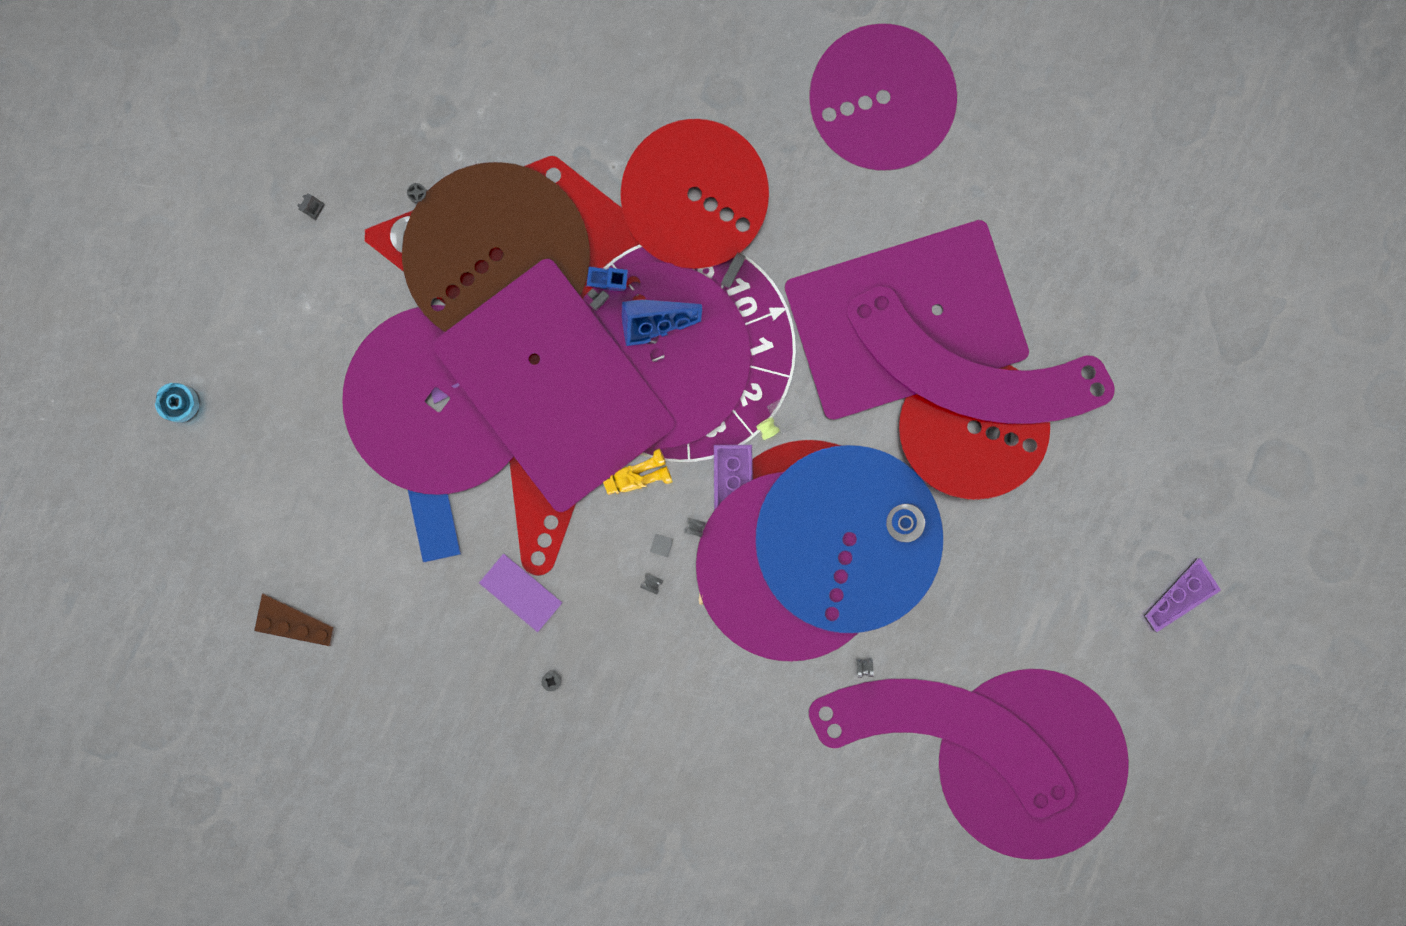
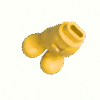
[603,449,673,495]

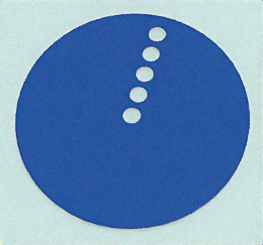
[756,445,943,633]

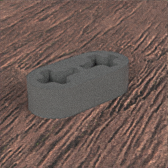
[721,252,746,288]

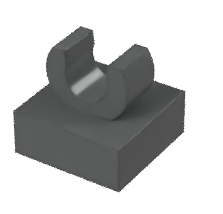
[297,193,324,219]
[587,288,609,311]

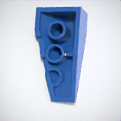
[622,300,702,346]

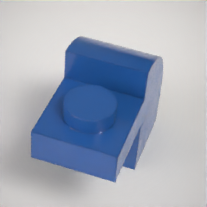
[586,267,628,291]

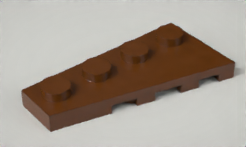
[254,593,335,646]

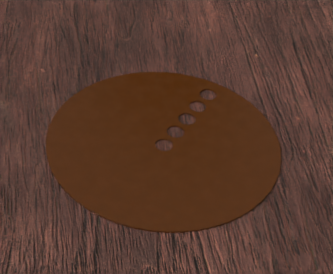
[402,162,590,332]

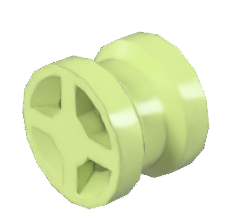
[756,417,780,440]

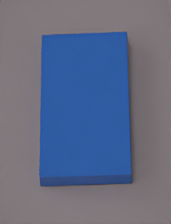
[408,490,461,562]

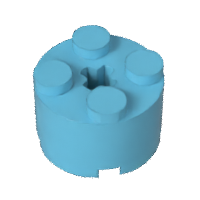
[155,383,199,422]

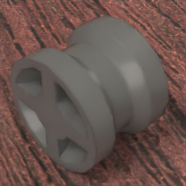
[407,183,427,204]
[684,517,706,537]
[640,573,663,594]
[856,658,874,678]
[541,671,562,692]

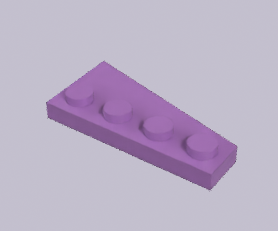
[1145,558,1221,632]

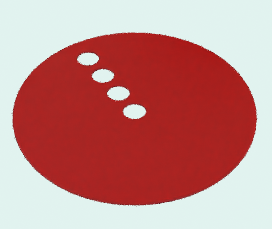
[621,119,769,269]
[899,365,1050,500]

